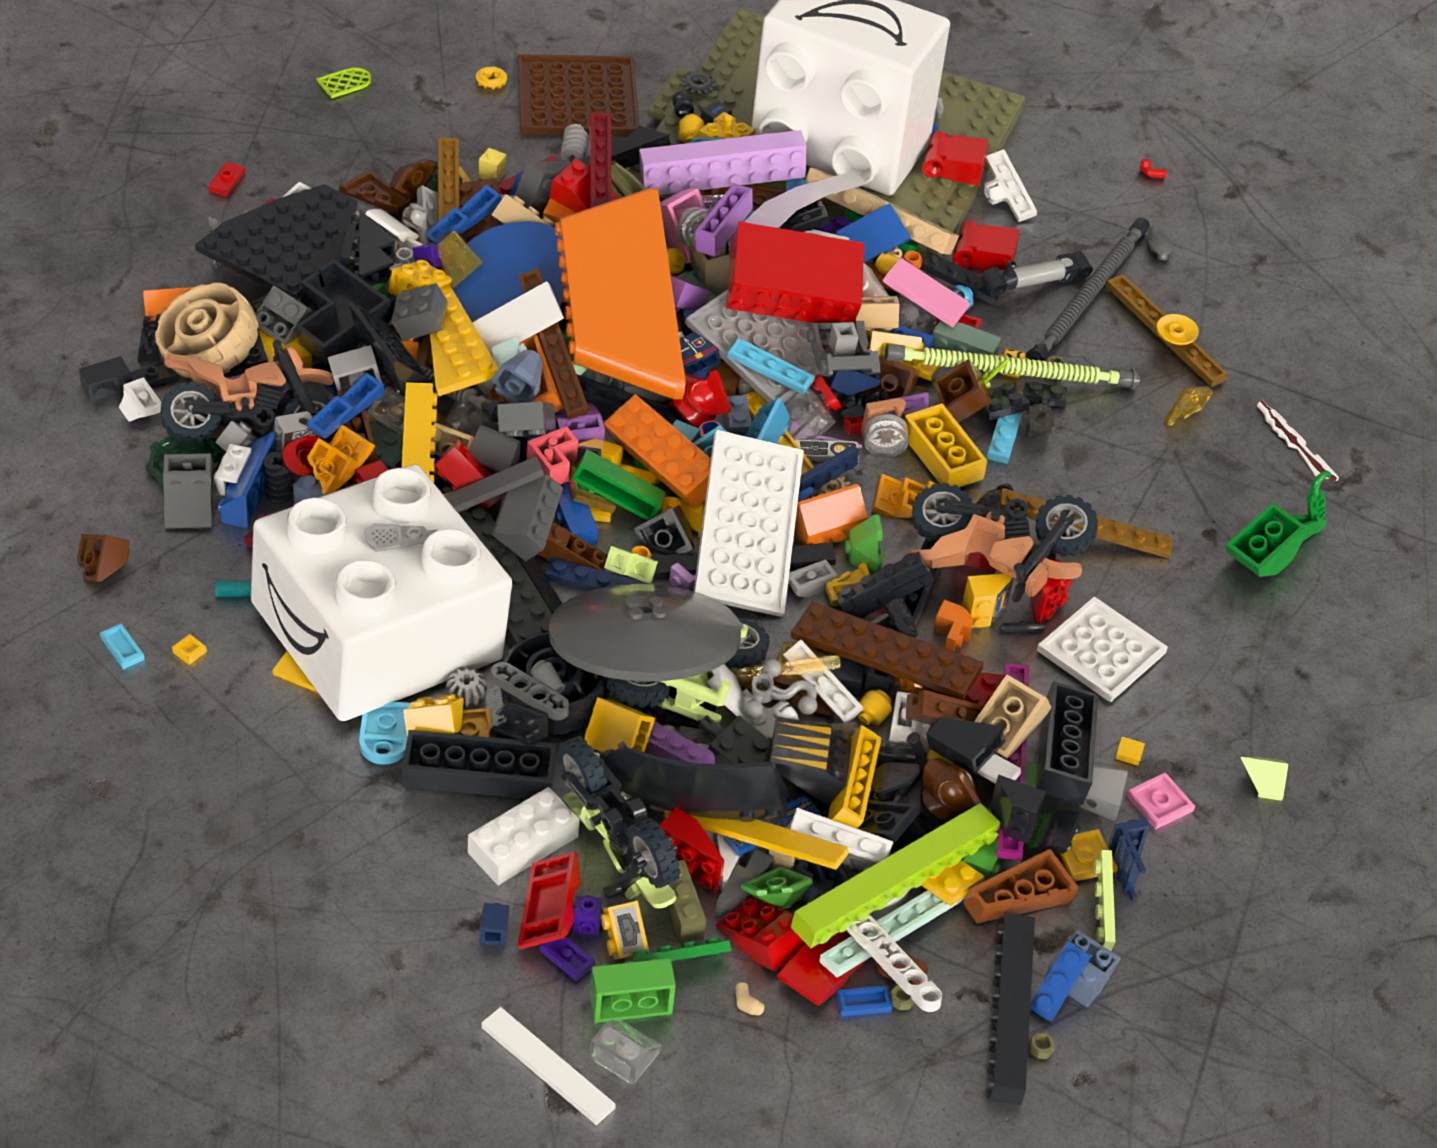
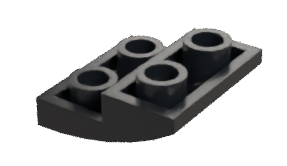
[841,388,888,417]
[1023,811,1083,858]

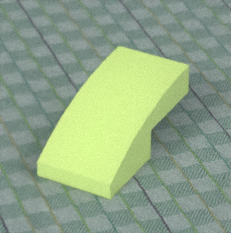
[604,546,658,583]

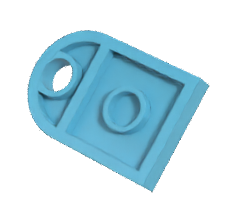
[359,702,411,764]

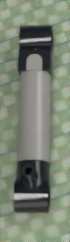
[981,251,1093,297]

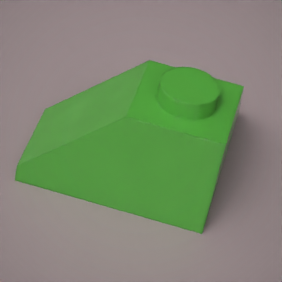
[844,514,883,575]
[741,866,812,909]

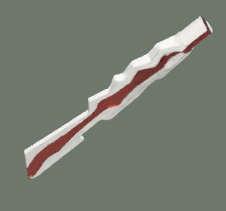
[1257,400,1339,481]

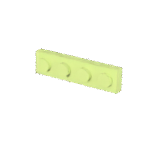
[1094,850,1115,951]

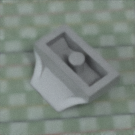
[788,559,837,598]

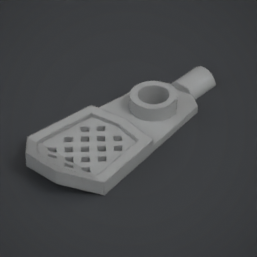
[364,524,438,552]

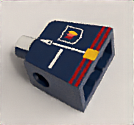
[679,332,721,377]

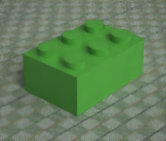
[590,958,676,1023]

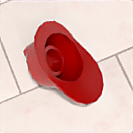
[283,435,318,476]

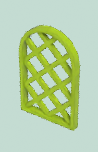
[316,67,371,99]

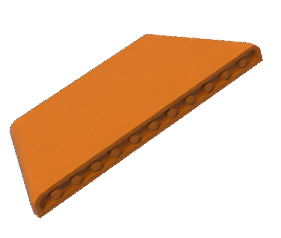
[555,188,685,399]

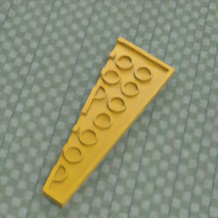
[430,284,499,396]

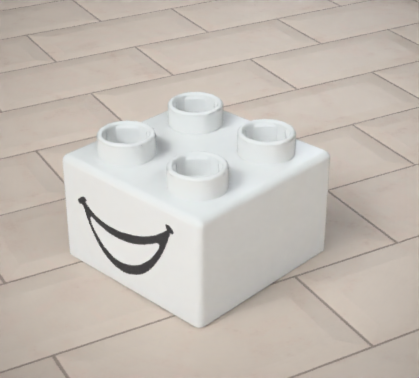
[752,0,950,196]
[251,465,512,721]

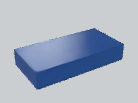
[836,985,892,1017]

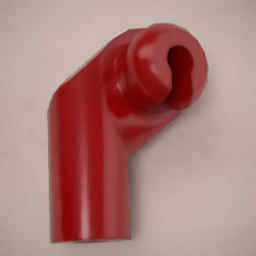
[1139,159,1167,179]

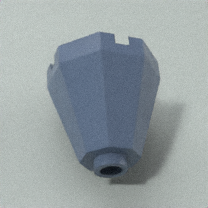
[491,350,543,403]

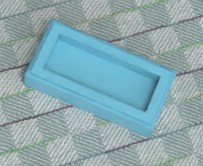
[100,623,145,669]

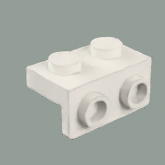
[213,444,252,496]

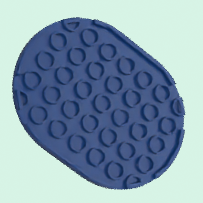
[448,222,565,334]

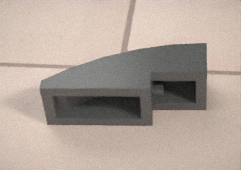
[715,850,774,918]

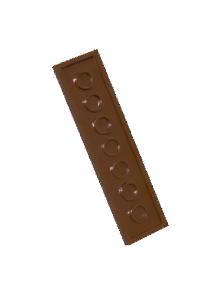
[791,601,984,700]

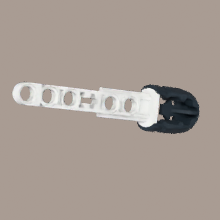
[794,860,942,1012]

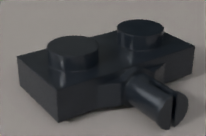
[1023,381,1067,414]

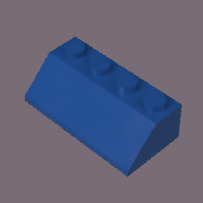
[218,432,277,528]

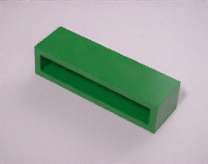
[572,449,666,521]

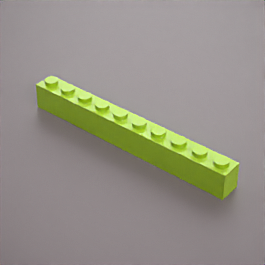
[791,803,1001,948]

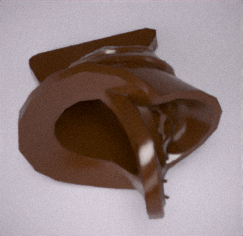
[920,758,982,822]

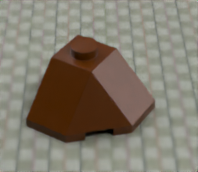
[389,159,438,201]
[77,534,130,582]

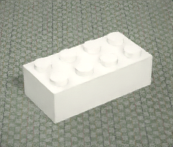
[468,787,580,886]

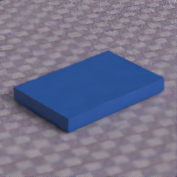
[836,203,911,264]

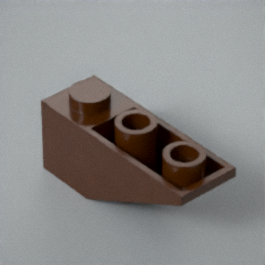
[538,522,608,571]

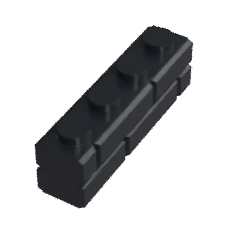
[837,551,934,618]

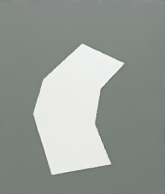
[744,171,867,228]

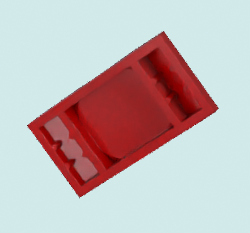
[517,851,580,949]

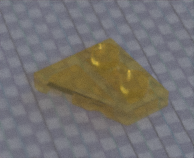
[437,231,483,289]

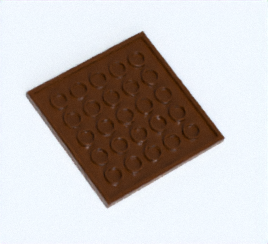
[517,54,640,136]

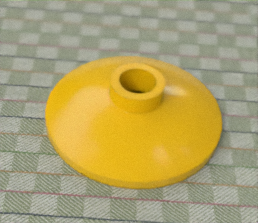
[1157,314,1199,345]

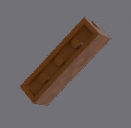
[905,690,985,725]

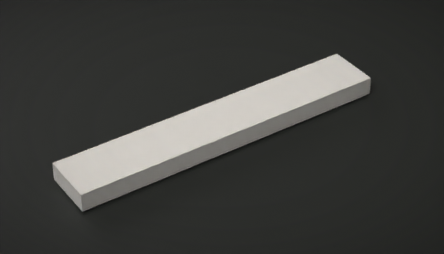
[482,1007,615,1125]

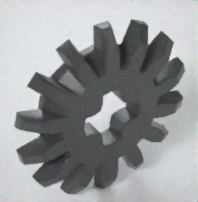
[681,71,716,95]

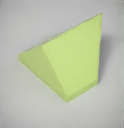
[1241,757,1288,800]

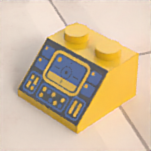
[962,574,1014,627]

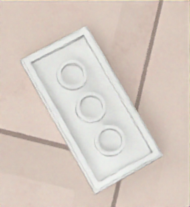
[472,281,564,357]

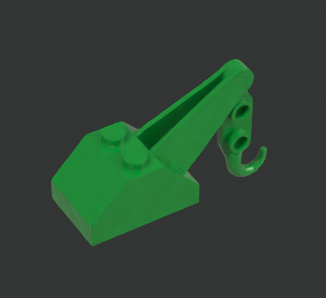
[1225,471,1332,577]

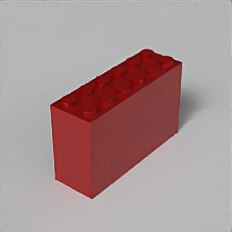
[726,221,864,323]

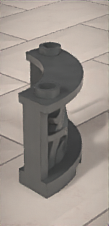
[807,321,881,376]

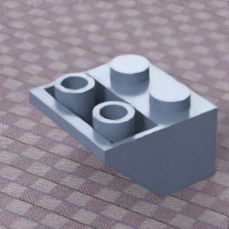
[1045,930,1120,1008]

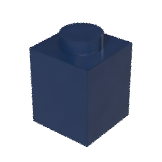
[480,903,510,946]

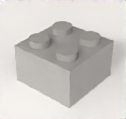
[328,345,385,394]

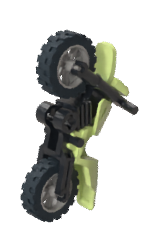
[558,736,680,908]

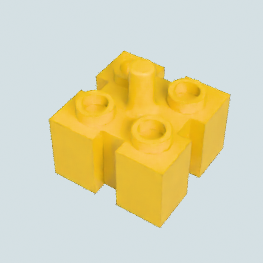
[698,112,756,139]

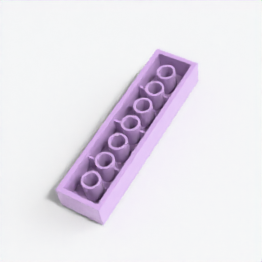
[639,130,806,195]

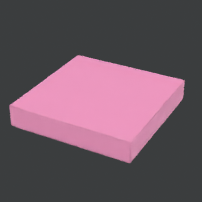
[1126,772,1195,830]

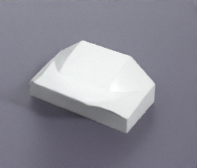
[119,377,161,422]

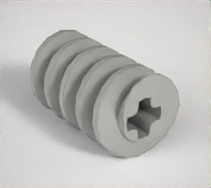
[560,124,589,163]

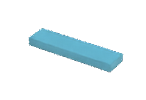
[727,338,815,395]

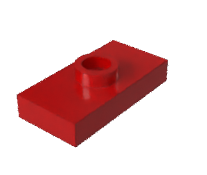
[208,161,245,197]

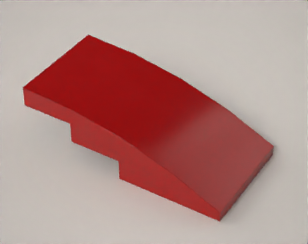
[777,930,864,1006]

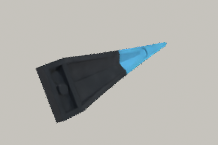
[785,178,830,232]

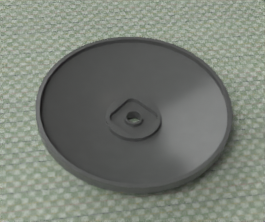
[549,584,741,681]

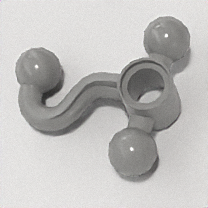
[744,659,817,718]

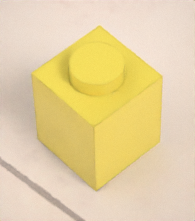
[479,148,507,182]

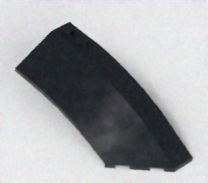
[599,741,787,822]

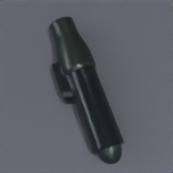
[999,621,1045,633]

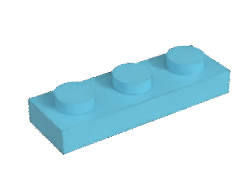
[987,413,1022,464]

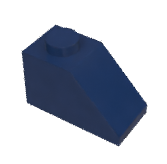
[829,370,881,396]

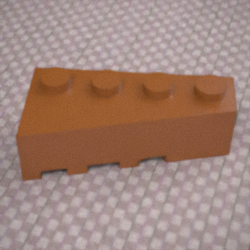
[963,849,1079,923]

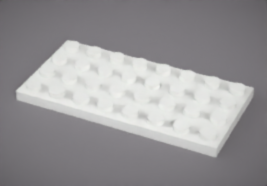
[694,430,804,617]

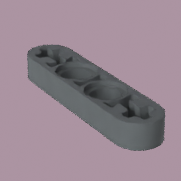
[491,662,569,720]

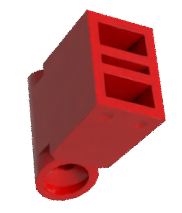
[922,131,989,186]
[952,221,1020,272]

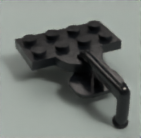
[820,732,928,842]

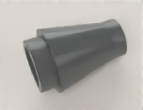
[531,660,565,694]

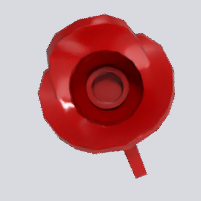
[666,370,731,429]

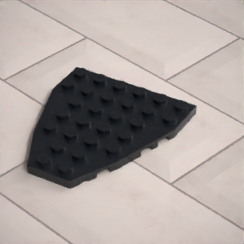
[195,184,358,299]

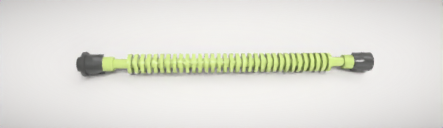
[884,343,1140,390]

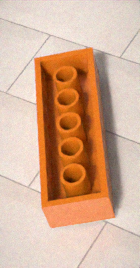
[603,394,711,510]

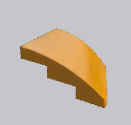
[307,424,376,495]
[871,474,936,518]

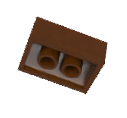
[863,357,920,399]

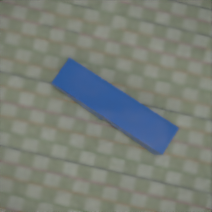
[425,184,502,243]
[307,373,384,439]

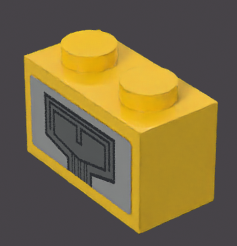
[601,901,649,960]

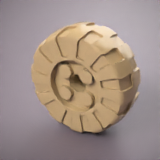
[155,283,259,378]

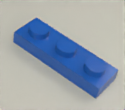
[1030,941,1092,1022]

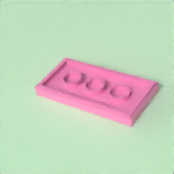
[883,258,971,327]

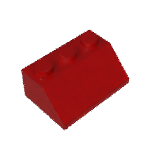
[435,439,503,510]

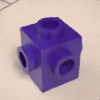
[573,895,605,937]

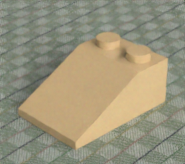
[974,675,1051,759]

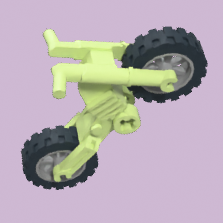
[607,616,770,725]

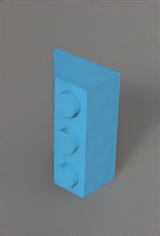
[745,398,790,444]

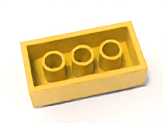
[904,404,987,487]

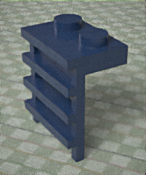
[1108,818,1150,900]

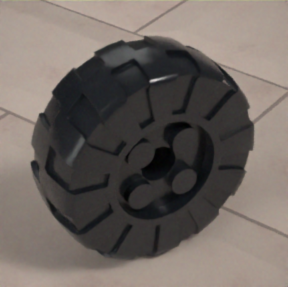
[500,632,610,735]

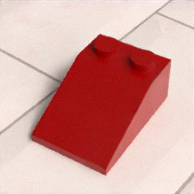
[549,158,620,213]

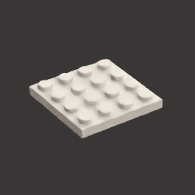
[1037,597,1168,703]

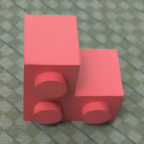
[527,426,578,485]

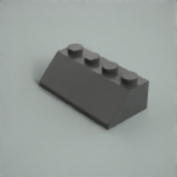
[492,474,563,562]

